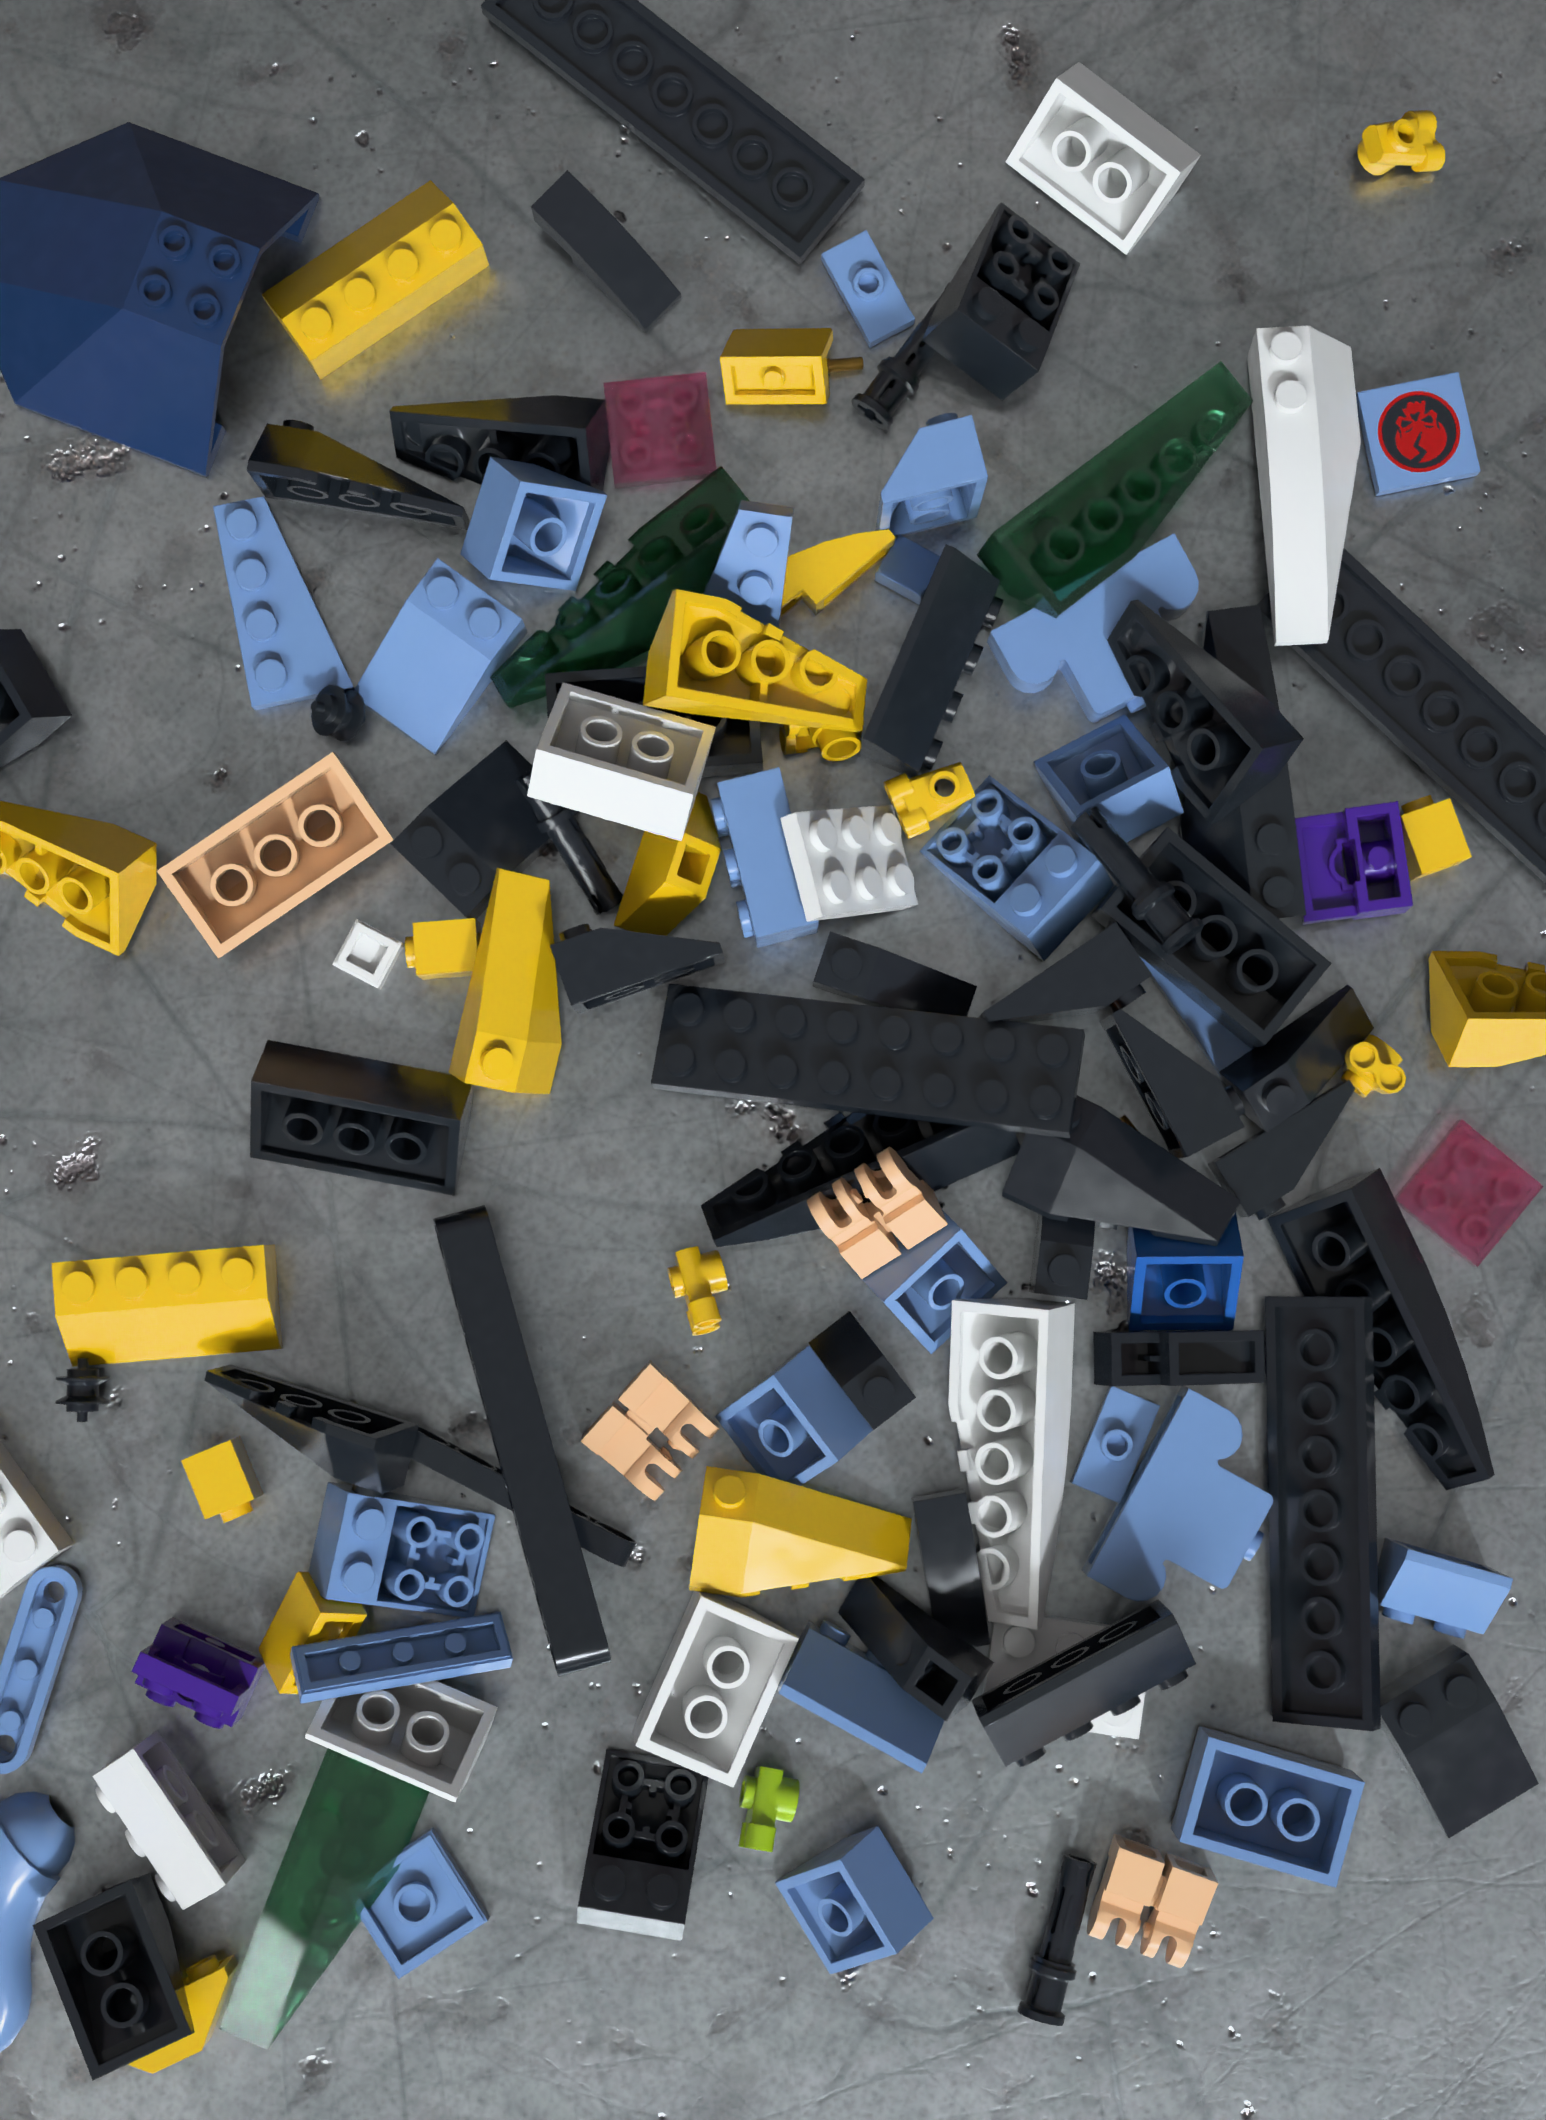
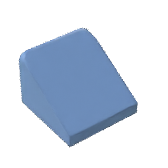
[874,534,940,605]

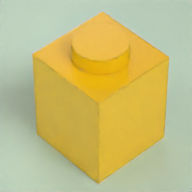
[1400,795,1472,881]
[405,918,482,980]
[181,1436,264,1523]

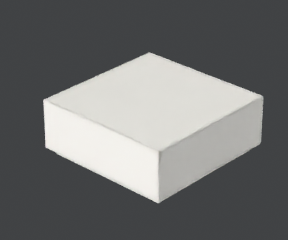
[332,919,405,990]

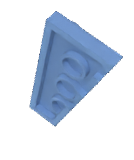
[213,496,355,711]

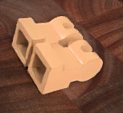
[807,1147,948,1279]
[581,1360,720,1501]
[1087,1834,1218,1968]

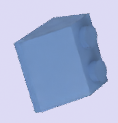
[460,457,607,591]
[1034,714,1184,853]
[851,1210,1007,1354]
[715,1346,873,1486]
[1378,1537,1513,1639]
[775,1826,934,1974]

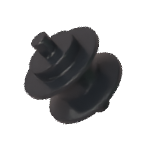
[311,685,366,742]
[55,1358,110,1422]

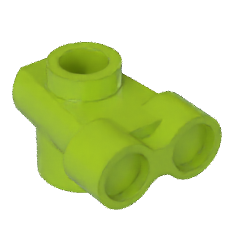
[738,1766,800,1852]

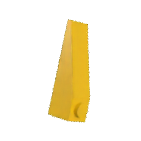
[643,589,867,732]
[0,801,157,956]
[449,868,562,1094]
[1429,951,1546,1068]
[689,1466,912,1598]

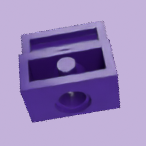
[1295,801,1413,925]
[131,1617,266,1729]

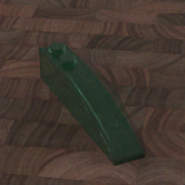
[977,361,1253,618]
[490,466,749,708]
[219,1748,430,2050]

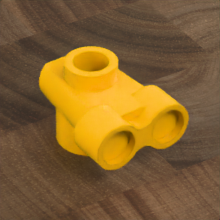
[1357,110,1445,175]
[779,720,864,761]
[883,762,975,839]
[1340,1034,1406,1098]
[667,1246,728,1336]

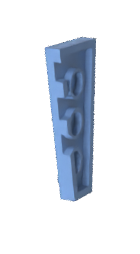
[703,500,794,628]

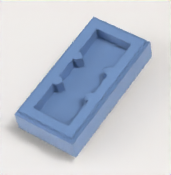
[821,230,915,348]
[1070,1386,1160,1504]

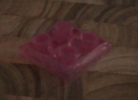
[604,372,717,488]
[1394,1119,1543,1267]

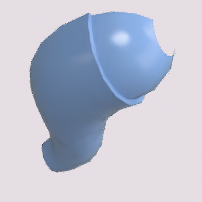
[0,1791,75,2053]

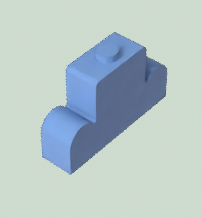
[987,534,1199,723]
[1082,1386,1273,1601]

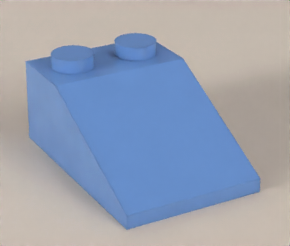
[354,558,527,755]

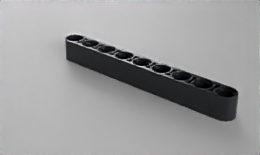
[433,1205,611,1677]

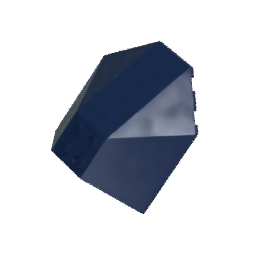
[0,122,319,477]

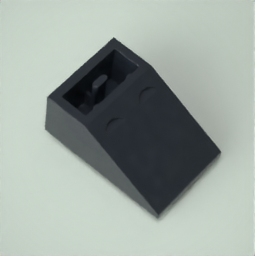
[922,202,1080,401]
[577,1749,709,1941]

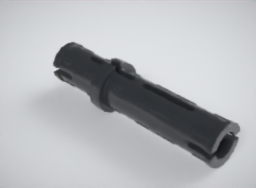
[514,769,623,915]

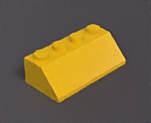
[261,180,489,380]
[52,1244,283,1367]

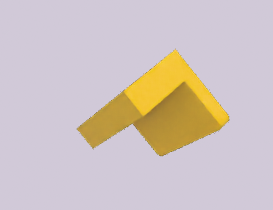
[720,328,833,405]
[259,1571,367,1694]

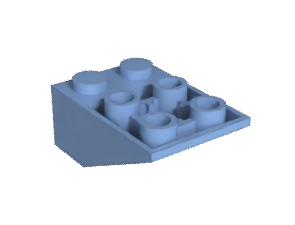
[920,775,1114,961]
[309,1482,495,1618]

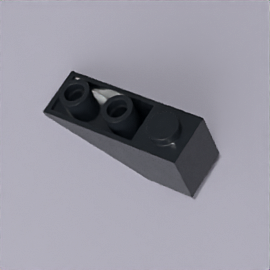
[838,1576,994,1721]

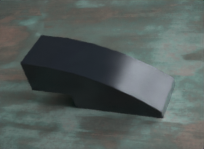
[531,170,681,332]
[1093,1330,1265,1387]
[911,1489,990,1647]

